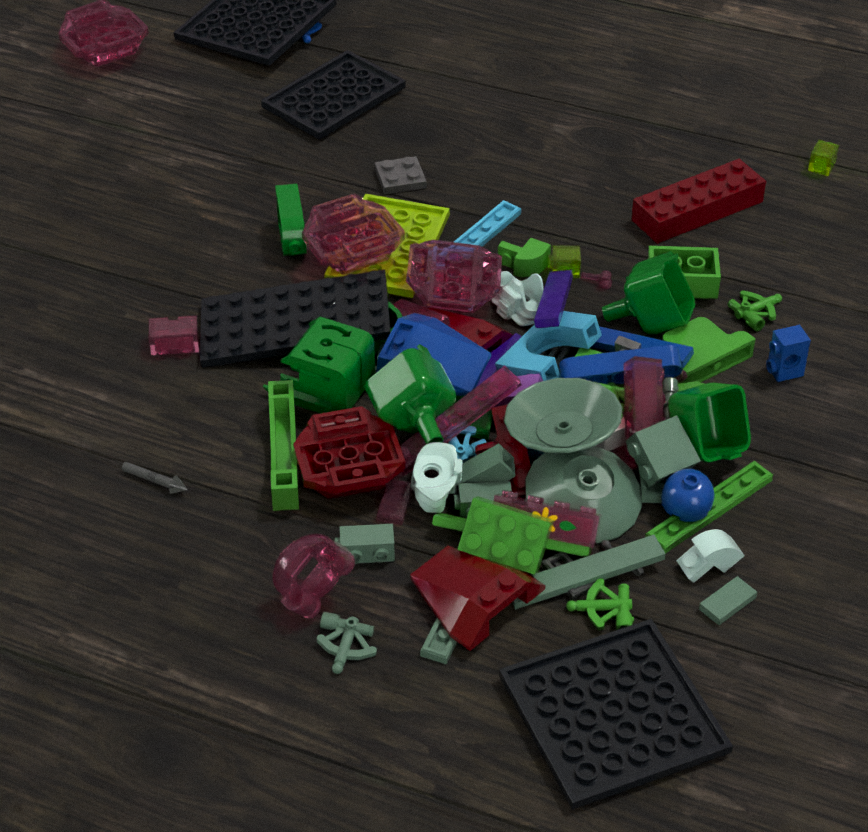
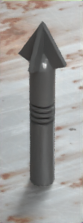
[122,462,188,494]

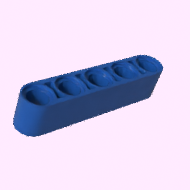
[559,345,683,385]

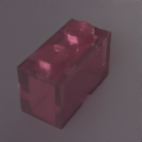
[149,315,199,355]

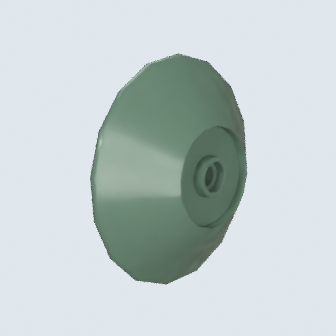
[504,378,622,453]
[525,446,642,544]

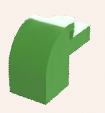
[497,238,551,277]

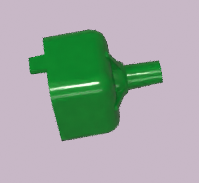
[602,251,695,335]
[364,344,456,444]
[660,383,751,462]

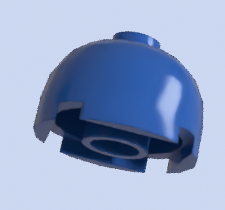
[661,469,715,522]

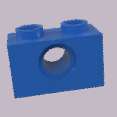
[766,325,811,382]

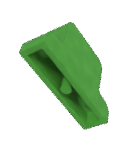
[662,317,755,383]

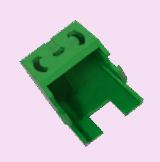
[263,317,375,413]

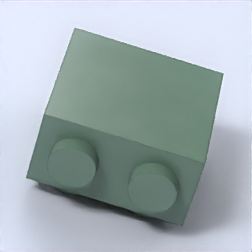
[625,415,701,487]

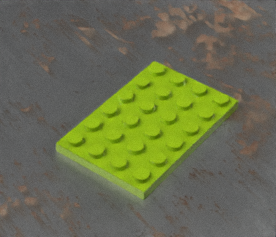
[324,194,450,298]

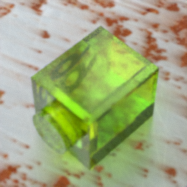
[808,140,839,176]
[547,245,581,278]

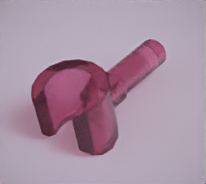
[581,270,612,289]

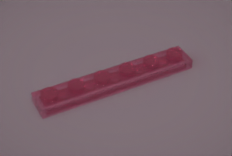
[400,365,522,476]

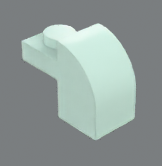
[676,529,744,583]

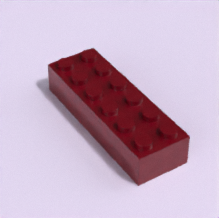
[631,158,766,244]

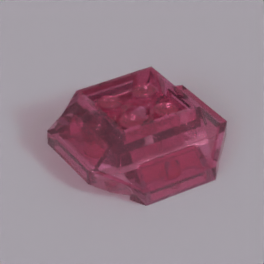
[59,0,149,67]
[302,194,405,275]
[406,240,502,313]

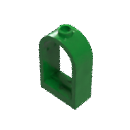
[275,184,307,256]

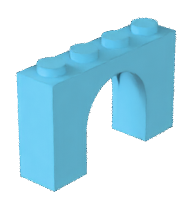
[495,311,602,381]

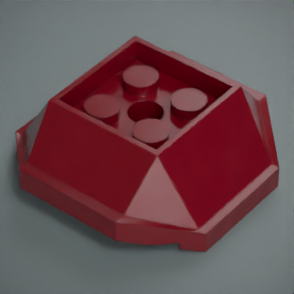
[293,406,405,499]

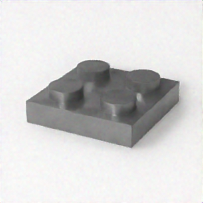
[375,156,427,194]

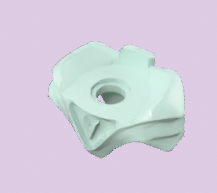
[491,271,544,326]
[411,442,462,513]

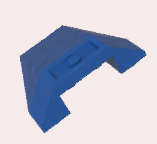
[376,313,492,396]

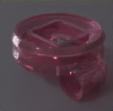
[273,534,355,619]

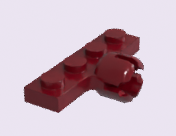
[475,404,531,501]

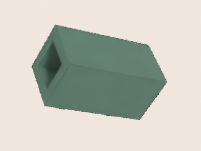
[460,444,516,484]
[453,481,513,518]
[335,524,395,564]

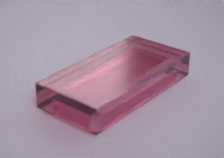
[377,479,413,525]

